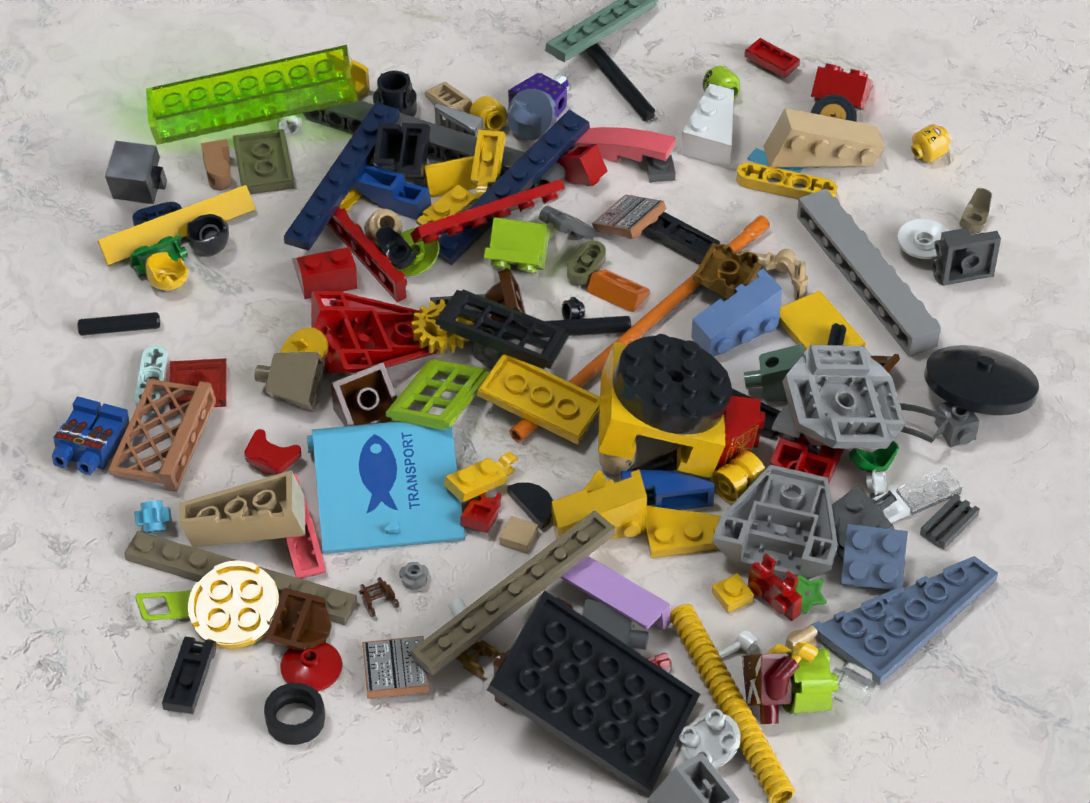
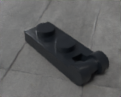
[644,212,720,262]
[162,636,216,714]

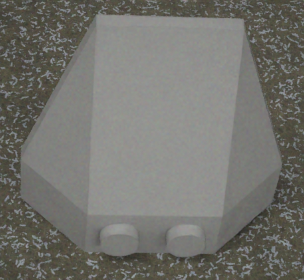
[713,465,838,580]

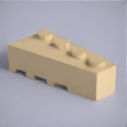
[763,108,885,167]
[179,470,305,547]

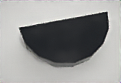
[507,482,553,530]

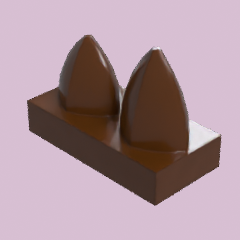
[485,268,526,321]

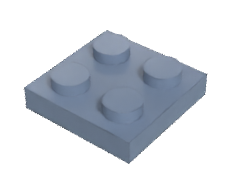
[841,524,908,591]

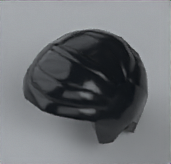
[186,214,229,256]

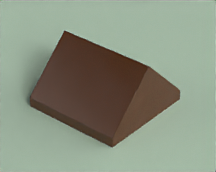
[331,362,397,426]

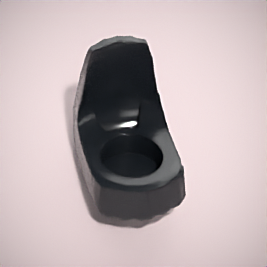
[375,225,416,270]

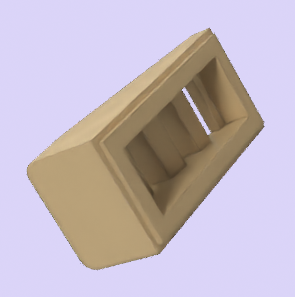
[425,82,472,122]

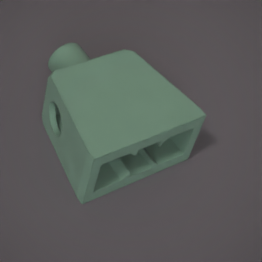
[744,344,804,402]

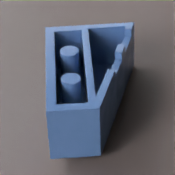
[691,268,782,357]

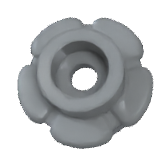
[399,562,429,590]

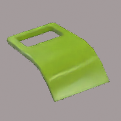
[135,590,191,621]

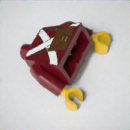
[742,641,818,724]

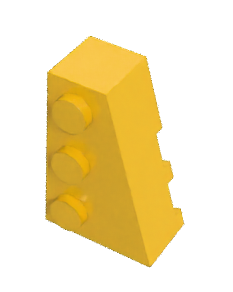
[552,470,647,539]

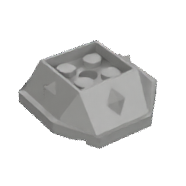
[782,345,906,450]

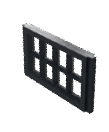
[435,289,570,369]

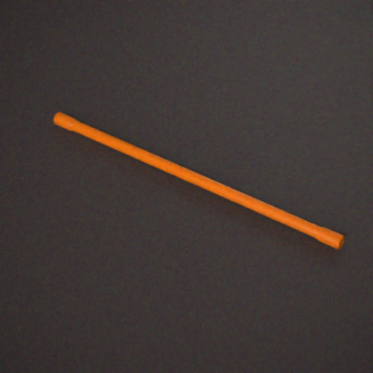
[509,215,770,443]

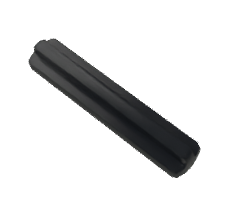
[77,312,160,335]

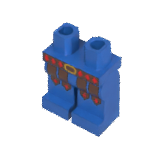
[52,396,129,475]

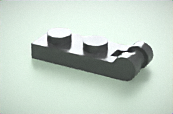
[539,206,598,240]

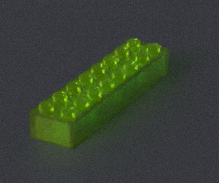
[146,45,358,145]

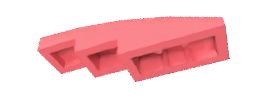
[575,127,676,163]
[284,473,326,579]

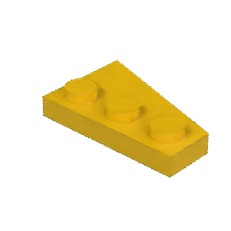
[645,506,722,558]

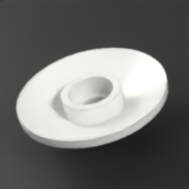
[897,219,949,259]

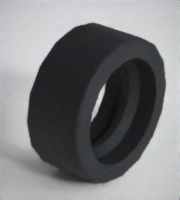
[264,683,325,745]

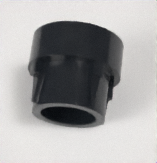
[373,70,417,117]

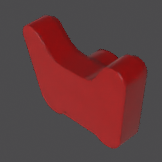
[244,429,302,475]

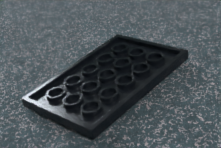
[487,591,700,796]

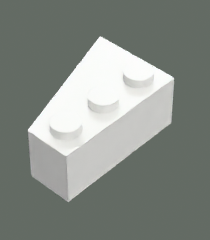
[681,84,734,168]

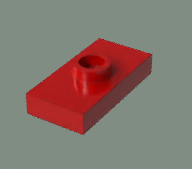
[744,38,800,78]

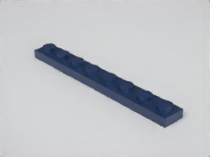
[284,103,399,251]
[438,109,590,266]

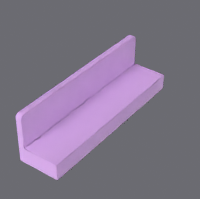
[560,556,670,631]

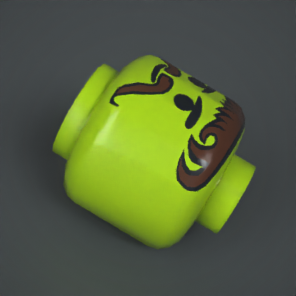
[702,65,740,99]

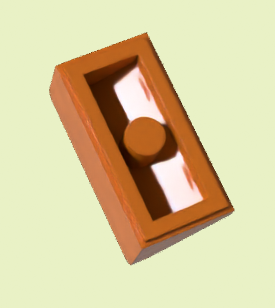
[587,269,650,312]

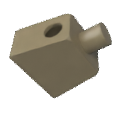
[254,352,326,412]

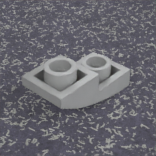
[771,404,804,441]

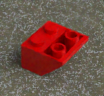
[811,63,873,109]

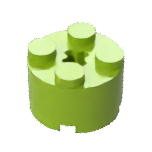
[782,648,838,714]

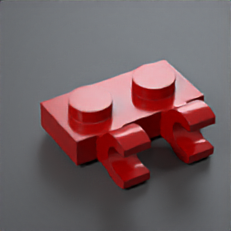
[748,554,802,621]

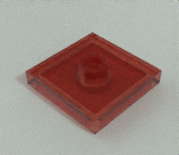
[169,358,227,410]

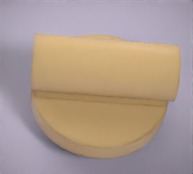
[786,625,818,651]

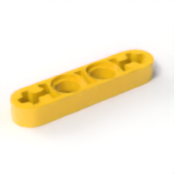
[736,162,837,199]

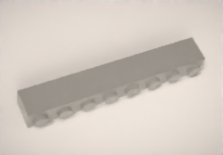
[797,188,941,357]

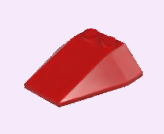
[311,291,439,373]

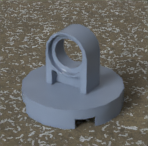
[507,89,557,140]

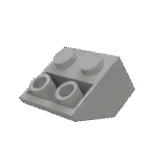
[647,753,739,803]

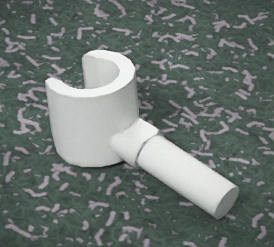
[718,631,758,658]

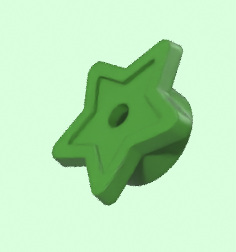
[796,575,827,614]

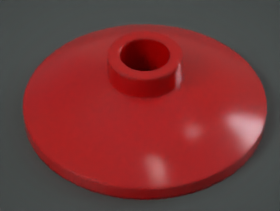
[280,642,342,691]

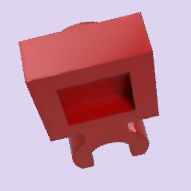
[460,492,502,533]

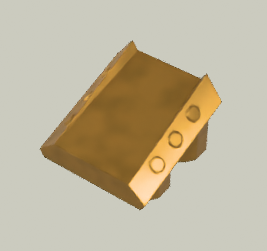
[693,243,763,299]

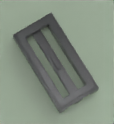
[920,494,980,549]

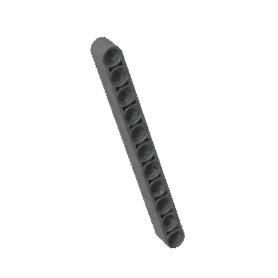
[301,88,566,190]

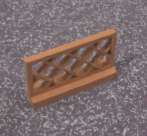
[108,379,216,492]

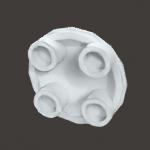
[679,709,741,769]

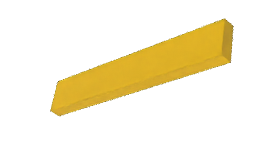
[97,185,256,266]

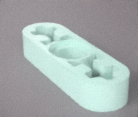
[135,345,169,416]

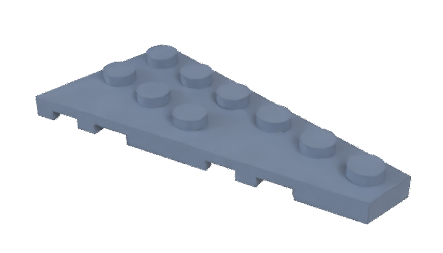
[811,556,998,685]

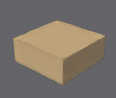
[499,516,538,553]

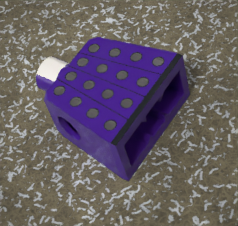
[508,73,569,117]

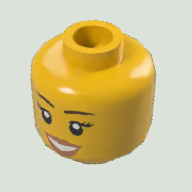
[911,124,951,163]

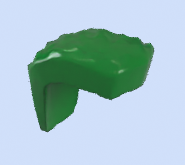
[849,441,899,474]

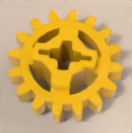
[412,299,472,355]

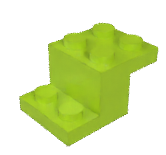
[484,218,554,274]

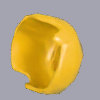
[146,252,188,291]

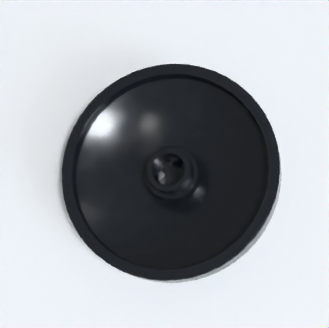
[924,345,1039,415]

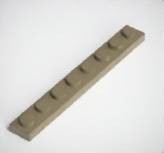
[411,510,616,676]
[124,531,357,625]

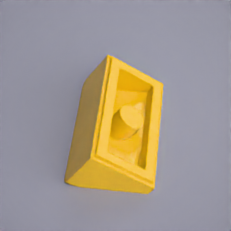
[424,156,477,197]

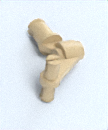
[744,249,808,299]

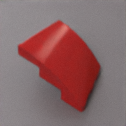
[770,435,845,484]

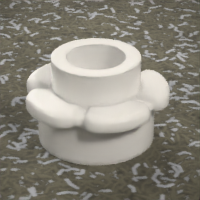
[277,112,302,135]
[867,469,887,497]

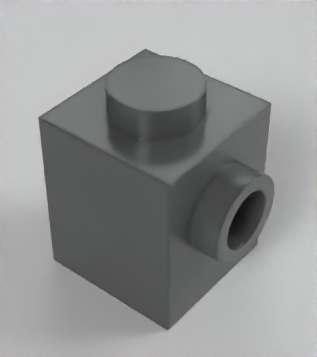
[935,402,979,447]

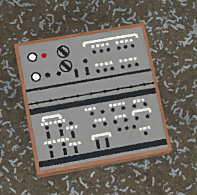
[592,194,667,239]
[362,636,430,699]

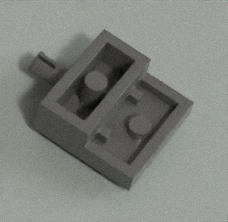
[832,485,897,560]

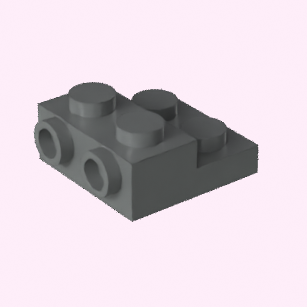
[932,228,1001,286]

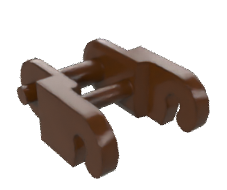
[359,577,399,618]

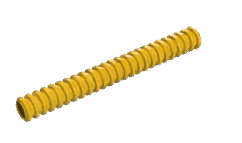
[670,604,795,803]

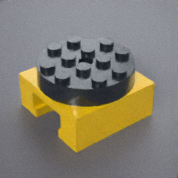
[598,334,732,478]

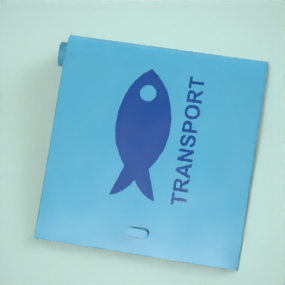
[307,421,465,554]

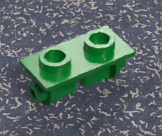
[130,235,188,276]

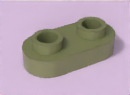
[567,241,606,285]

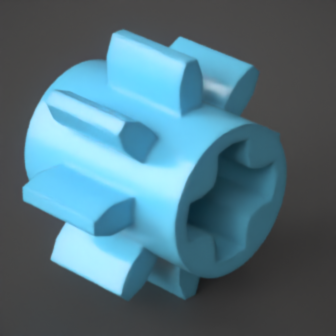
[134,500,172,533]

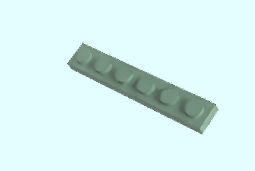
[545,0,658,62]

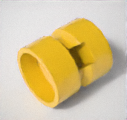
[711,451,766,504]

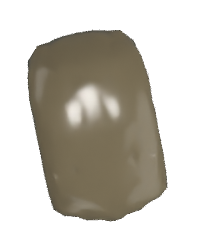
[959,188,992,233]

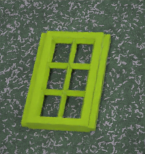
[386,359,490,430]

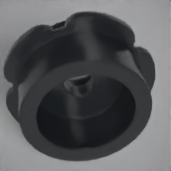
[562,297,585,320]

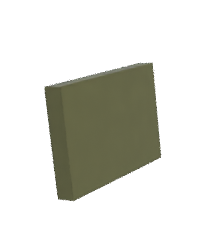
[233,129,295,194]

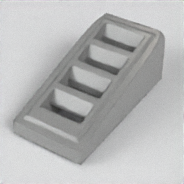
[434,104,484,137]

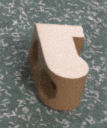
[201,139,231,190]

